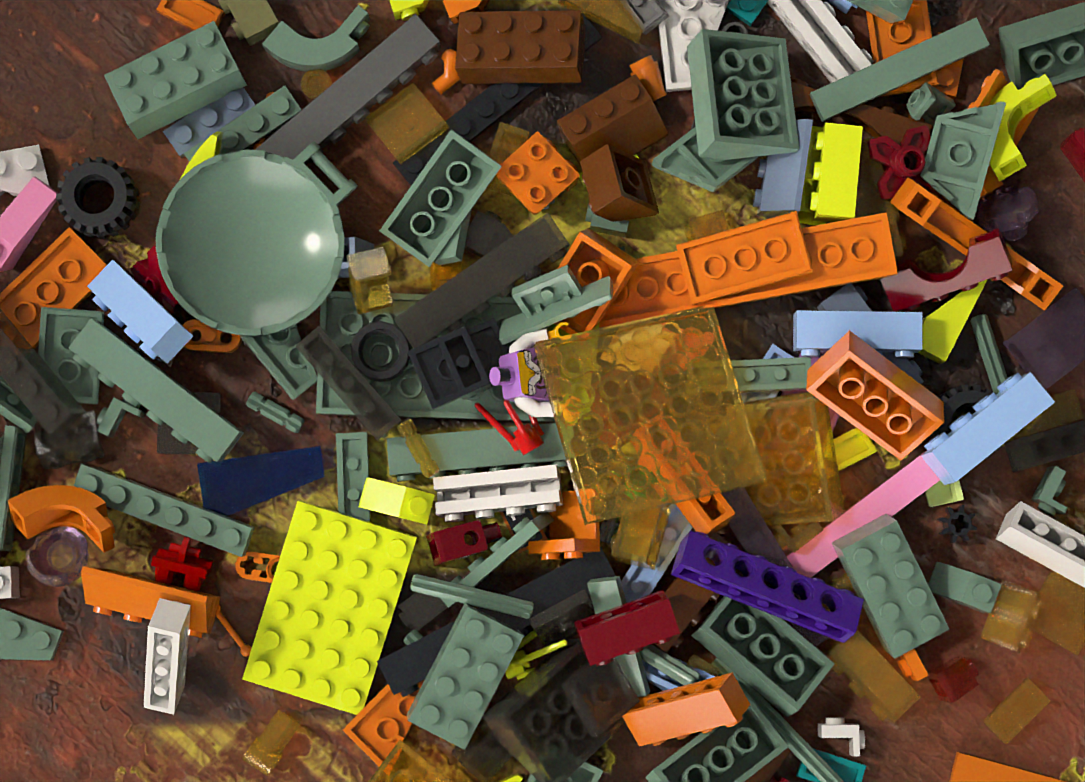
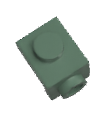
[906,82,956,126]
[96,398,146,438]

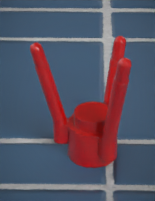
[474,400,544,456]

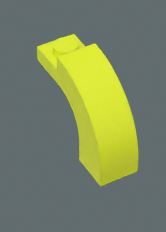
[989,74,1057,182]

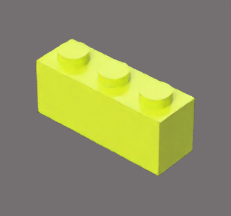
[809,123,863,222]

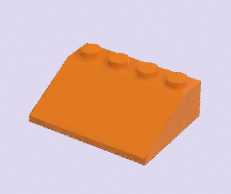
[81,566,220,638]

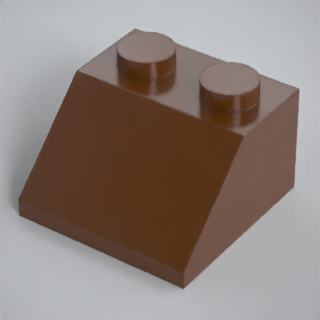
[580,144,659,222]

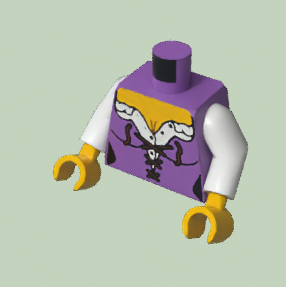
[489,322,581,420]

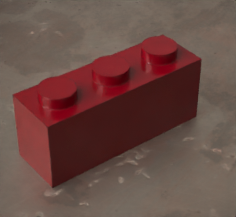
[574,590,680,666]

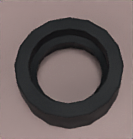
[351,321,410,382]

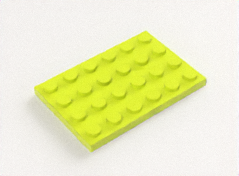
[242,500,417,715]

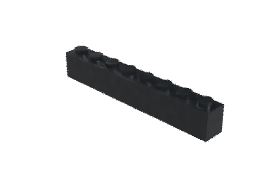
[377,546,616,697]

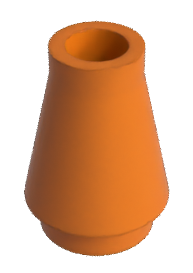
[629,55,667,101]

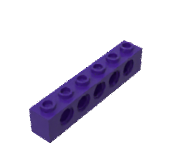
[671,531,864,643]

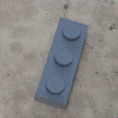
[163,88,255,159]

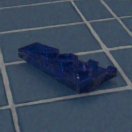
[197,446,325,516]

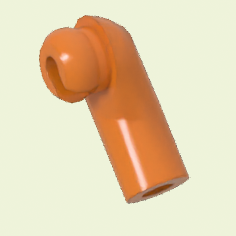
[432,49,460,95]

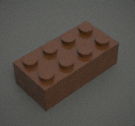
[455,10,586,84]

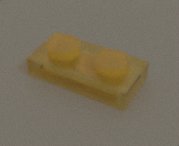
[982,678,1050,745]

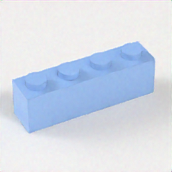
[87,259,193,364]
[793,310,922,358]

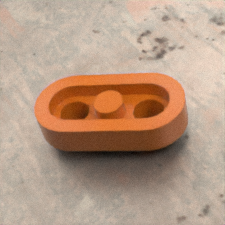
[182,319,242,353]

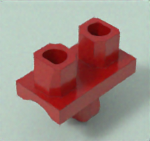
[151,536,214,591]

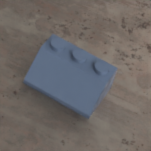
[753,119,813,218]

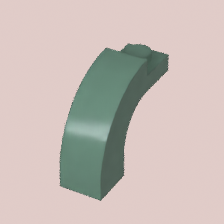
[262,5,370,72]

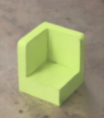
[925,480,964,507]

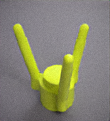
[505,620,567,680]

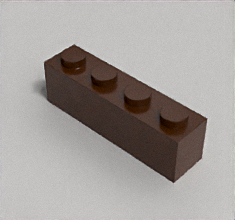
[654,533,740,652]

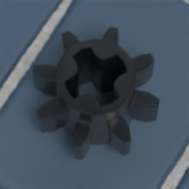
[937,505,977,543]

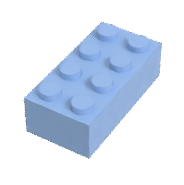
[921,372,1055,485]

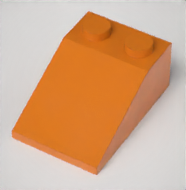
[554,228,640,343]

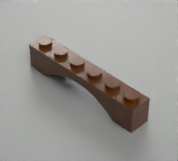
[791,79,932,162]

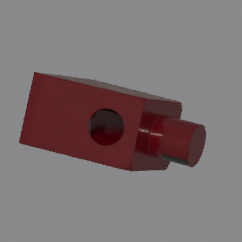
[426,520,502,566]

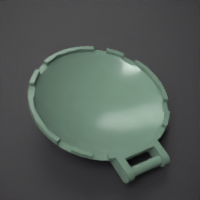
[156,141,358,336]

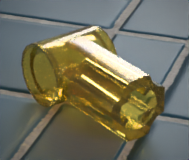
[242,709,301,777]

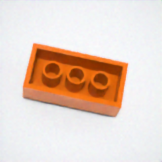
[806,330,944,460]

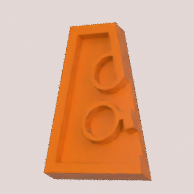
[343,679,425,774]

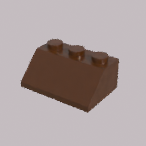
[557,74,668,166]

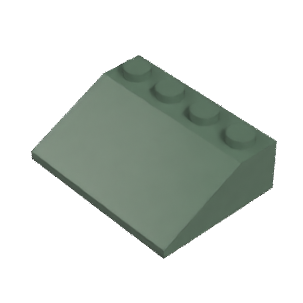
[687,29,799,160]

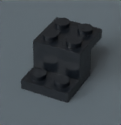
[407,318,509,410]

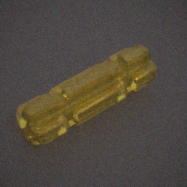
[397,419,439,478]

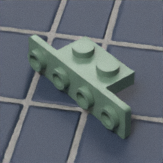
[499,265,613,344]

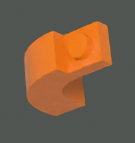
[8,485,115,553]

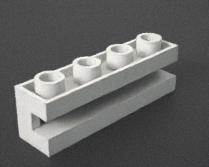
[767,0,874,83]
[433,465,563,522]

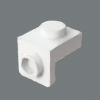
[818,717,865,756]

